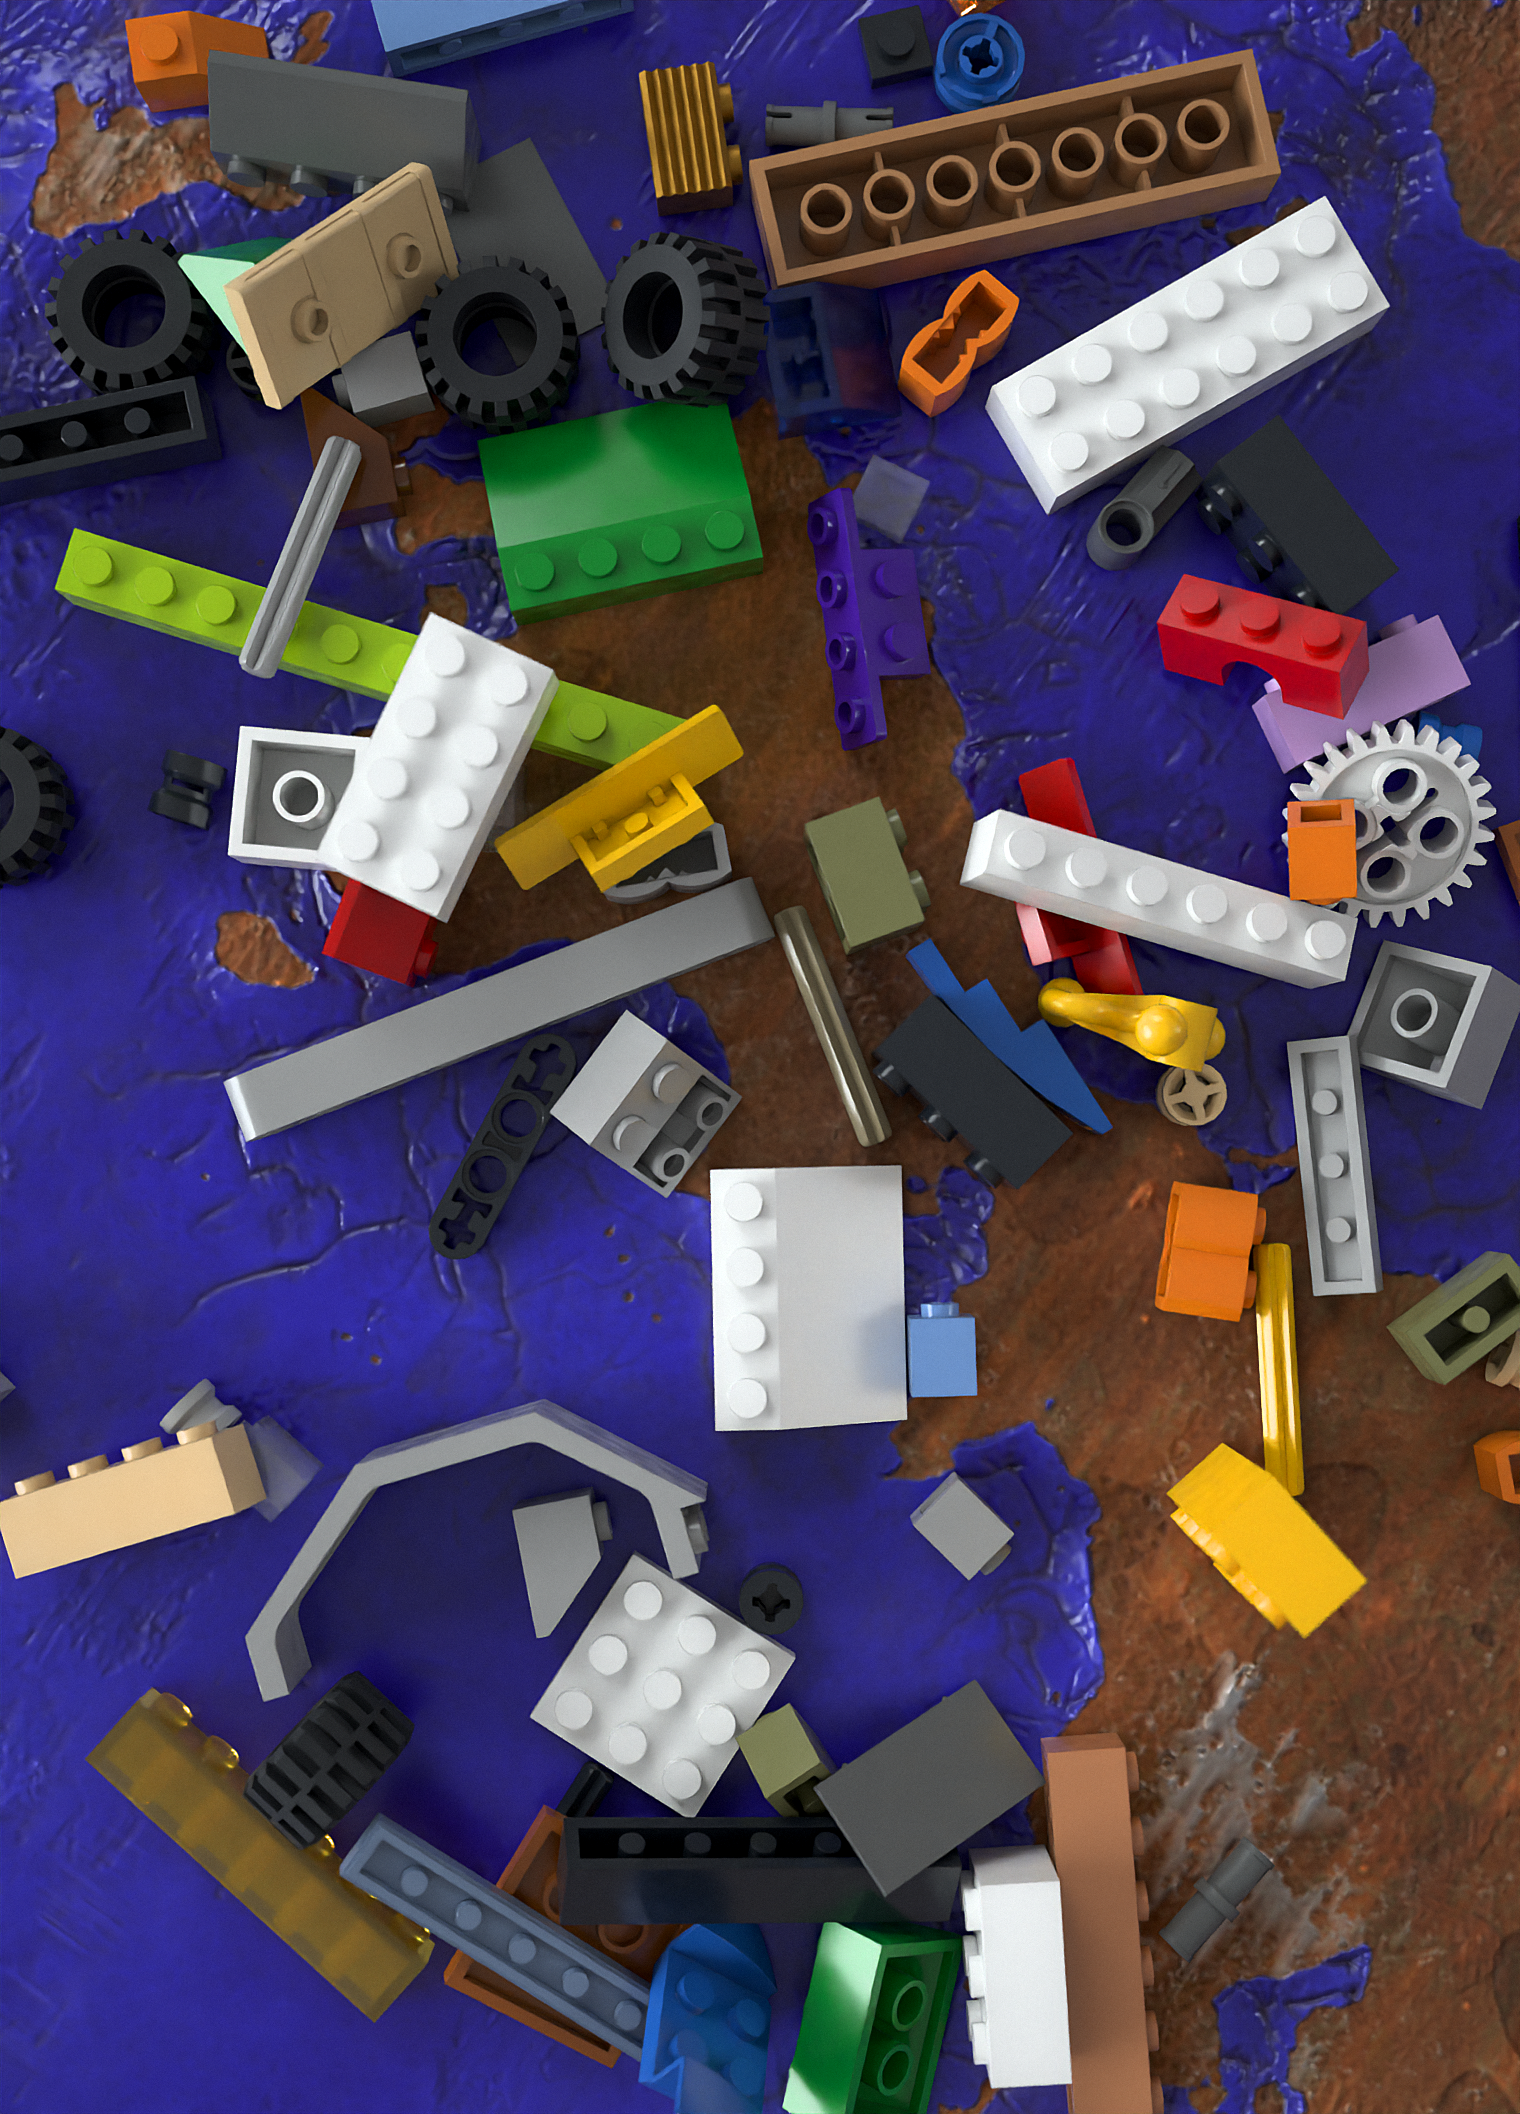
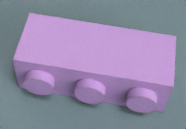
[1252,614,1471,774]

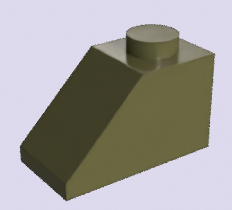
[735,1703,839,1817]

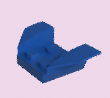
[638,1923,778,2114]

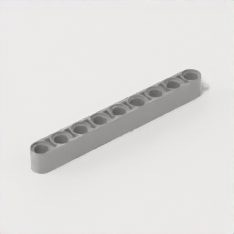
[223,877,775,1143]

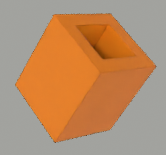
[1287,799,1357,905]

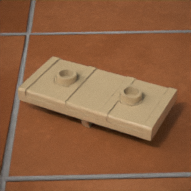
[223,162,459,409]

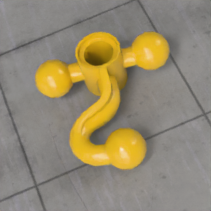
[1038,977,1225,1072]

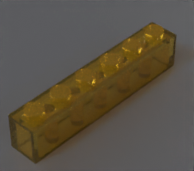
[85,1687,435,2023]

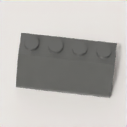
[207,49,482,217]

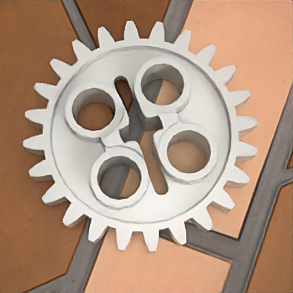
[1281,719,1496,928]

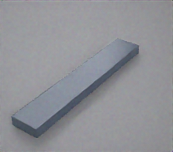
[340,1812,651,2063]

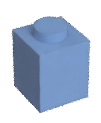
[906,1302,977,1397]

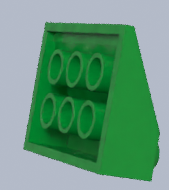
[477,401,763,626]

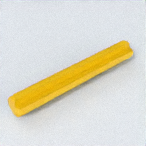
[1253,1243,1304,1496]

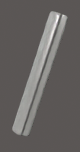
[239,436,362,679]

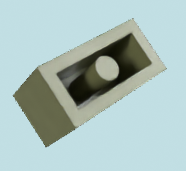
[1387,1251,1520,1385]

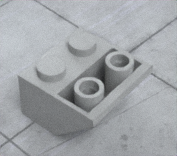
[550,1010,742,1198]

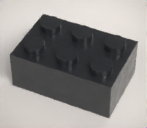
[1194,415,1400,616]
[871,994,1073,1190]

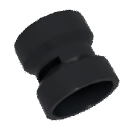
[147,749,228,830]

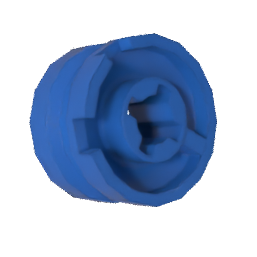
[933,13,1025,114]

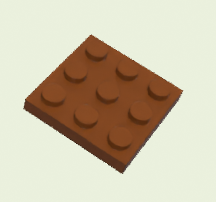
[443,1805,694,2069]

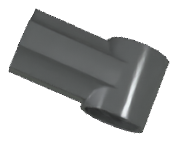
[1086,444,1203,571]

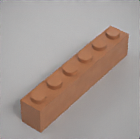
[1040,1732,1164,2114]

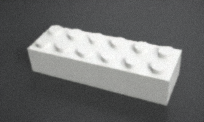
[985,196,1390,515]

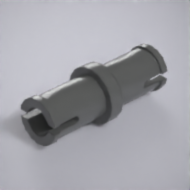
[765,100,894,147]
[1158,1836,1275,1963]

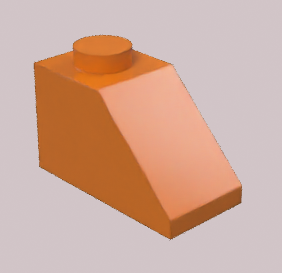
[125,10,270,113]

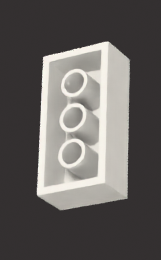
[314,613,560,923]

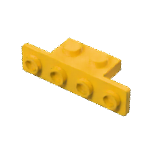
[494,705,743,893]

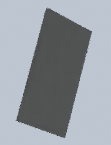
[445,138,608,368]
[814,1679,1046,1896]

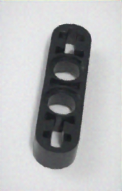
[428,1033,578,1260]

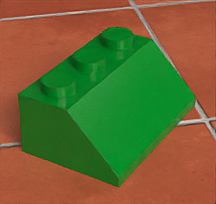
[782,1922,963,2114]

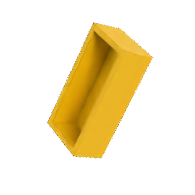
[1166,1443,1367,1637]

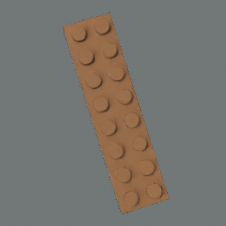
[749,48,1281,310]

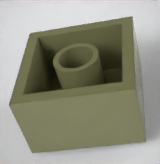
[802,797,931,956]

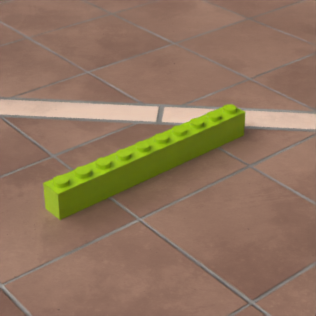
[55,528,687,771]

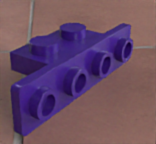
[807,488,931,751]

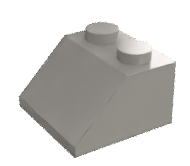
[1347,940,1520,1110]

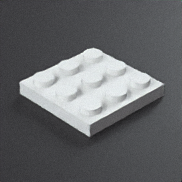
[530,1551,796,1817]

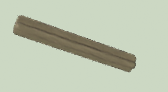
[773,905,892,1147]

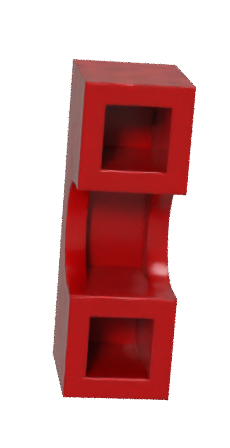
[1157,574,1370,720]

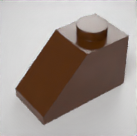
[300,388,414,530]

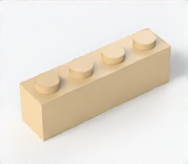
[0,1420,267,1579]

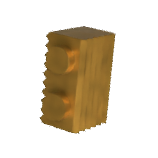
[639,61,744,216]

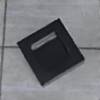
[857,5,934,89]

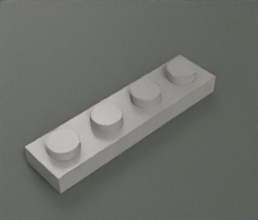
[1287,1035,1384,1296]

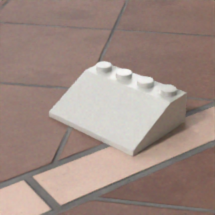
[710,1165,907,1431]

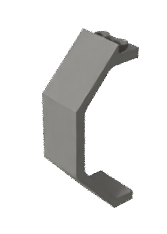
[245,1399,710,1702]

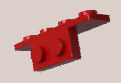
[1013,757,1144,995]

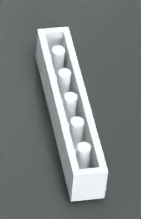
[960,809,1358,989]

